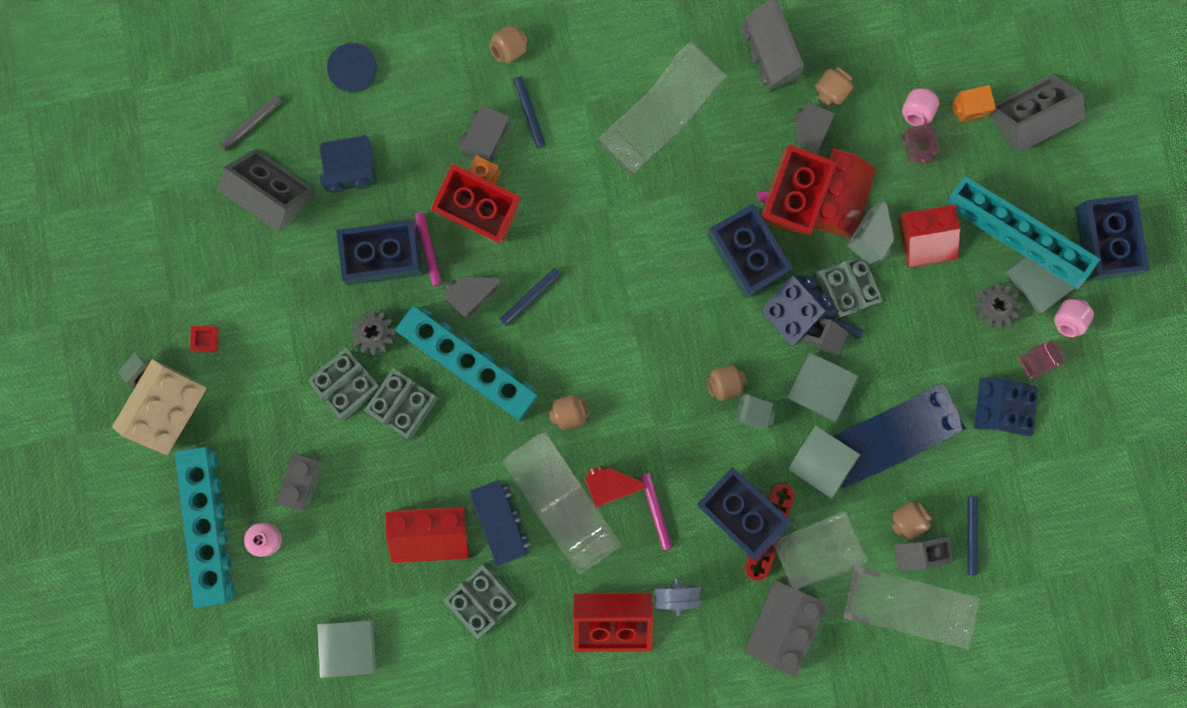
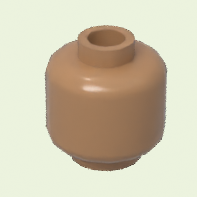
[489,26,527,63]
[815,67,853,106]
[707,365,747,401]
[550,394,590,431]
[891,501,932,540]

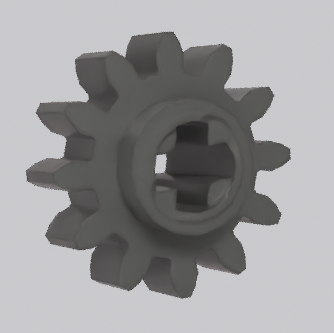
[972,283,1021,329]
[350,310,397,356]

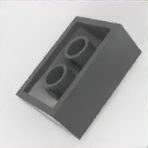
[741,0,804,93]
[990,75,1085,152]
[218,149,315,232]
[744,580,827,678]

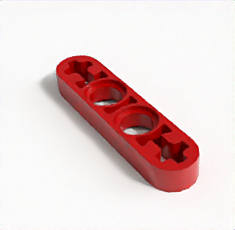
[744,484,795,581]

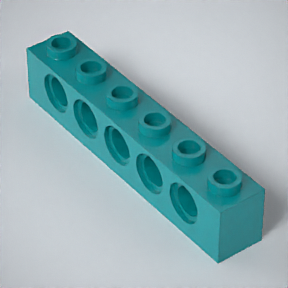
[946,176,1100,289]
[395,306,538,422]
[175,447,235,608]

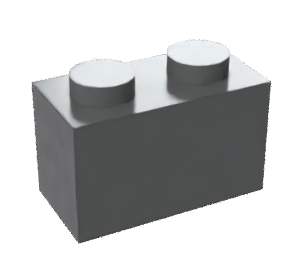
[459,105,511,163]
[276,453,325,511]

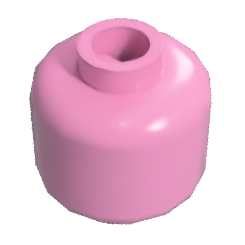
[902,88,939,127]
[1054,299,1094,337]
[244,522,282,557]

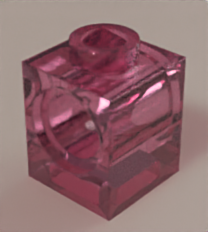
[902,122,940,165]
[1017,340,1065,379]

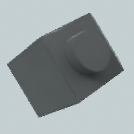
[793,102,835,155]
[443,278,503,320]
[800,318,848,355]
[895,536,953,571]

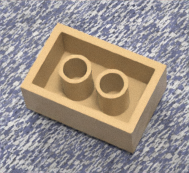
[112,359,207,456]

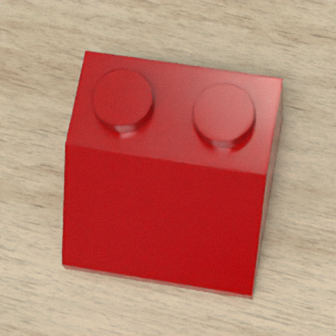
[898,204,960,268]
[585,465,645,507]

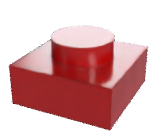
[190,326,219,353]

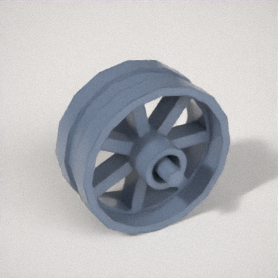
[654,578,702,616]

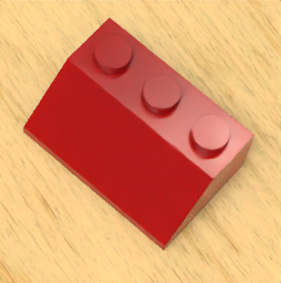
[760,144,837,235]
[813,148,876,239]
[430,163,521,243]
[385,507,469,563]
[573,593,653,652]

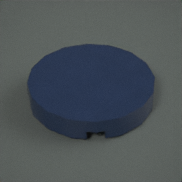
[327,43,377,93]

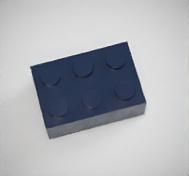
[1075,195,1150,281]
[707,204,793,299]
[336,220,423,285]
[697,467,793,562]
[469,480,532,566]

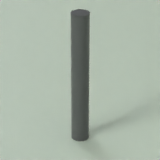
[219,95,282,151]

